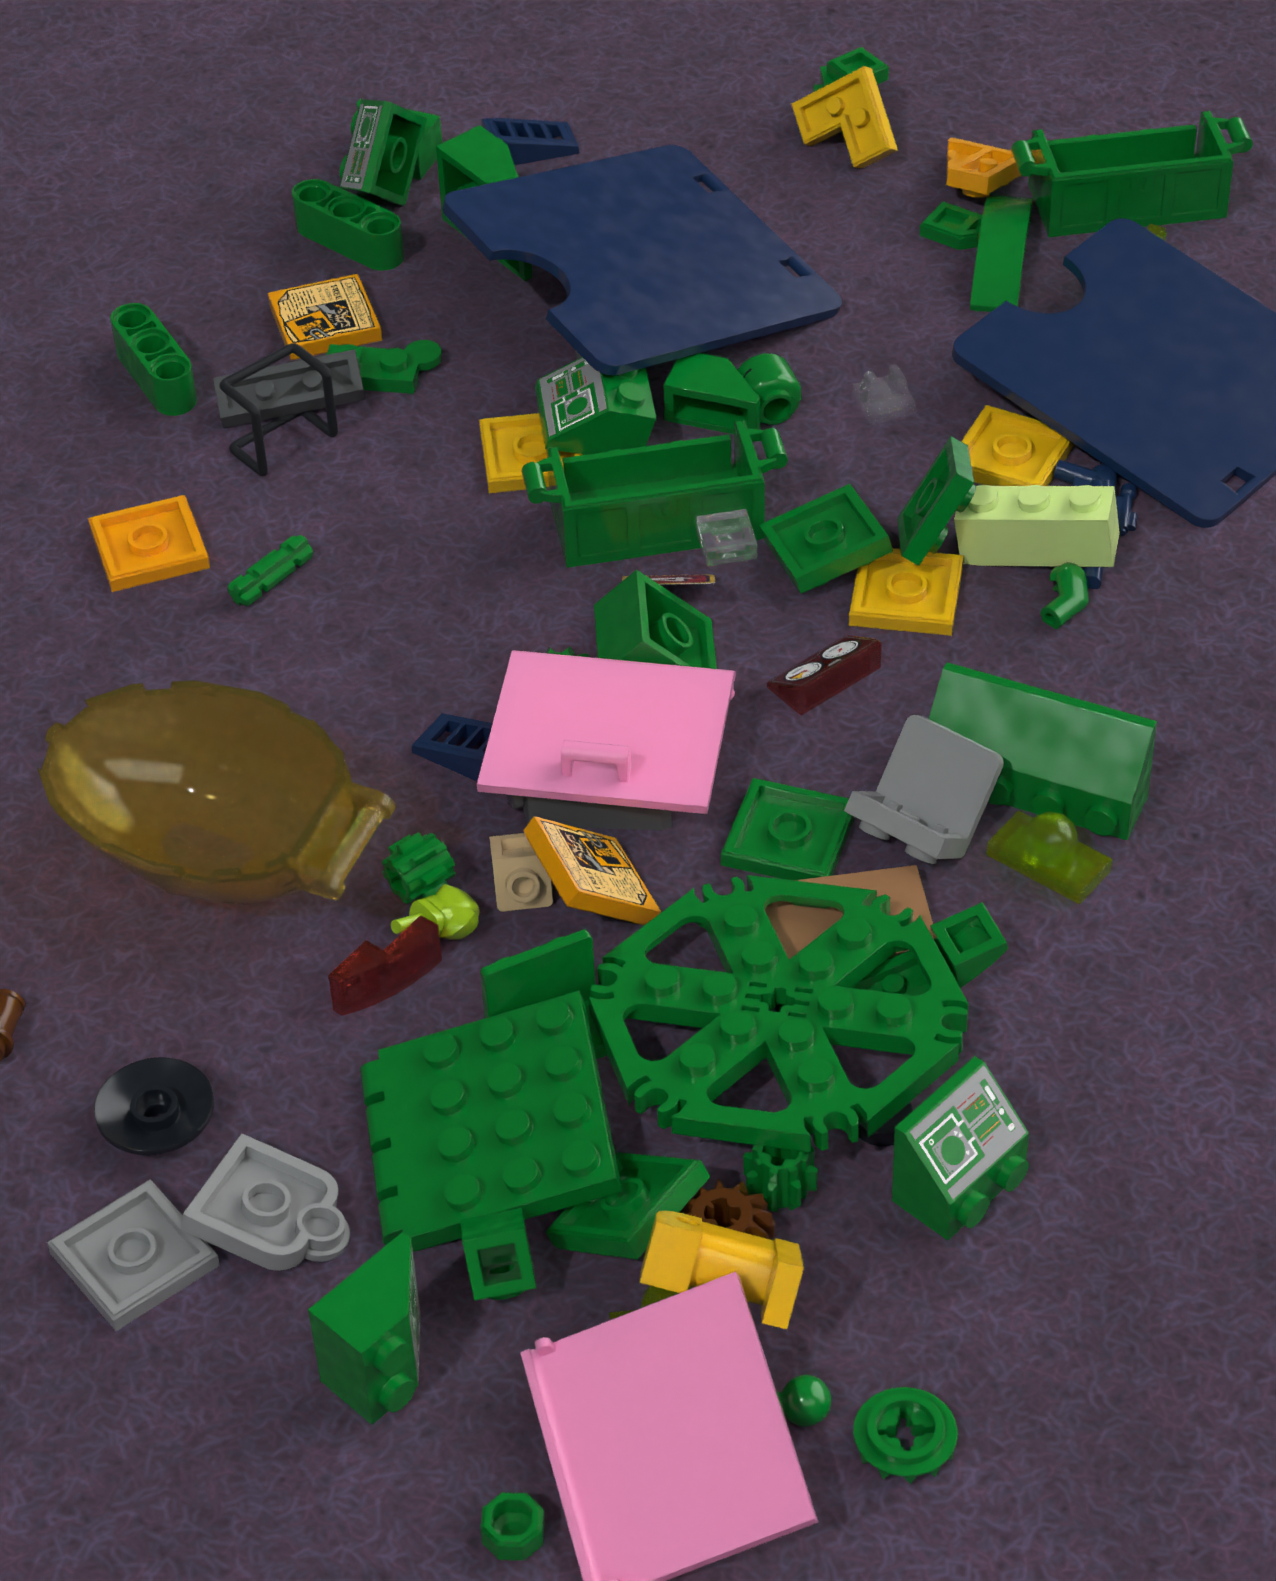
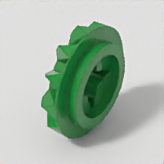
[853,1387,958,1484]

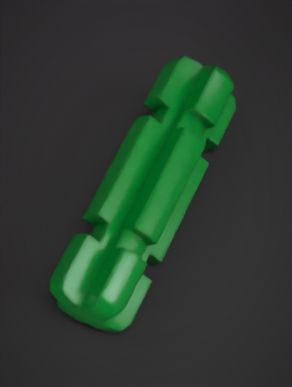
[227,535,314,606]

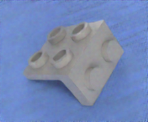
[844,715,1004,864]

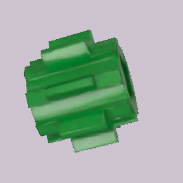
[381,832,456,904]
[743,1145,818,1212]

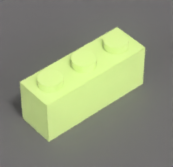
[954,485,1120,567]

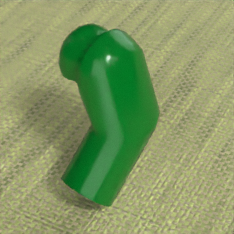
[1040,562,1089,629]

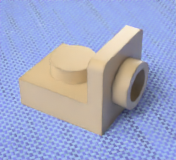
[489,833,553,912]

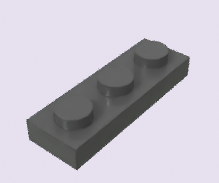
[213,349,365,428]

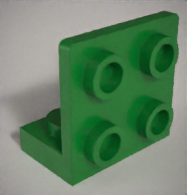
[480,929,607,1060]

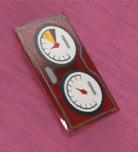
[767,635,882,716]

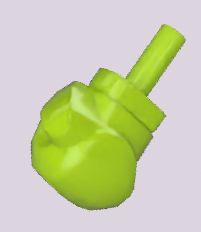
[391,884,480,940]

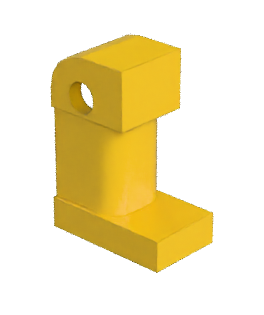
[640,1211,804,1330]

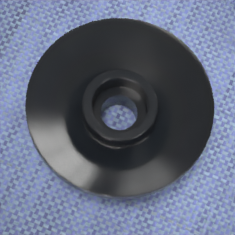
[94,1057,214,1155]

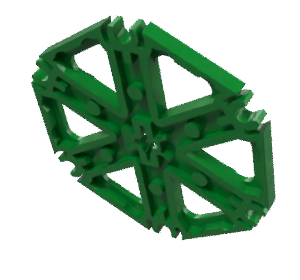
[589,875,968,1153]

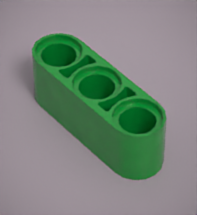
[292,179,404,271]
[110,303,197,416]

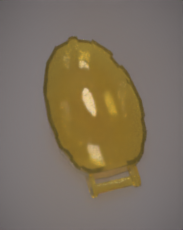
[37,680,397,905]

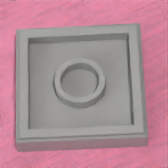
[47,1179,220,1331]

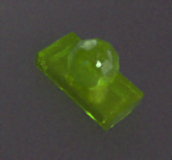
[986,810,1112,905]

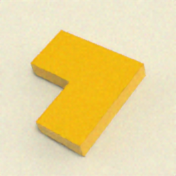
[791,66,898,168]

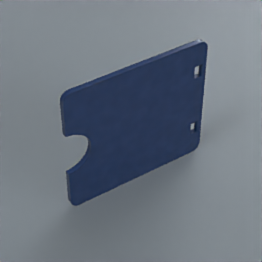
[442,145,842,375]
[952,218,1276,528]

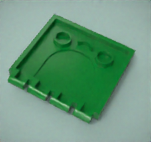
[360,990,622,1252]

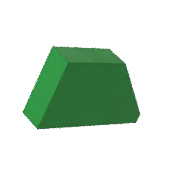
[919,201,983,250]

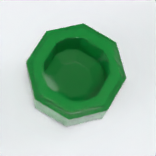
[480,1492,545,1561]

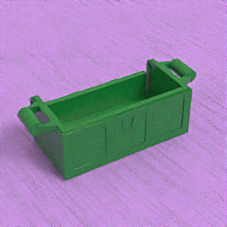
[1011,111,1253,238]
[521,420,788,568]

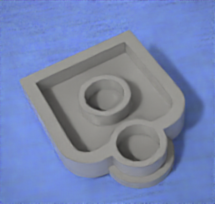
[181,1133,350,1270]

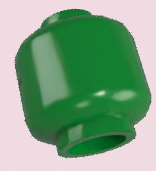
[737,353,802,425]

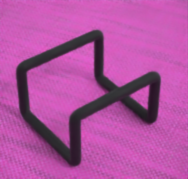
[220,343,338,476]

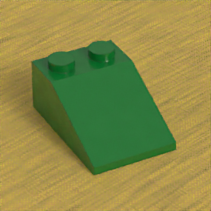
[436,125,532,281]

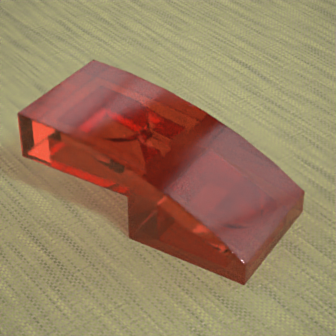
[328,915,442,1016]

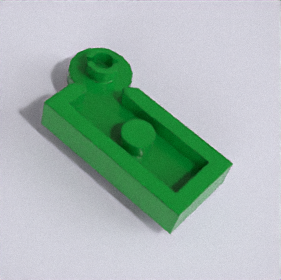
[326,340,442,394]

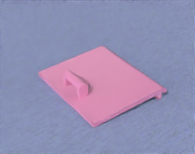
[477,650,736,814]
[520,1272,818,1581]

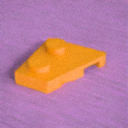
[946,137,1021,198]

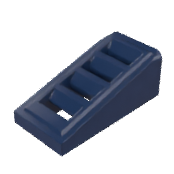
[481,118,579,166]
[411,713,493,781]

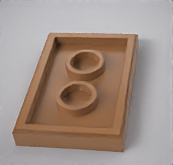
[765,865,933,961]

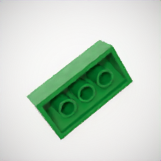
[929,662,1157,841]

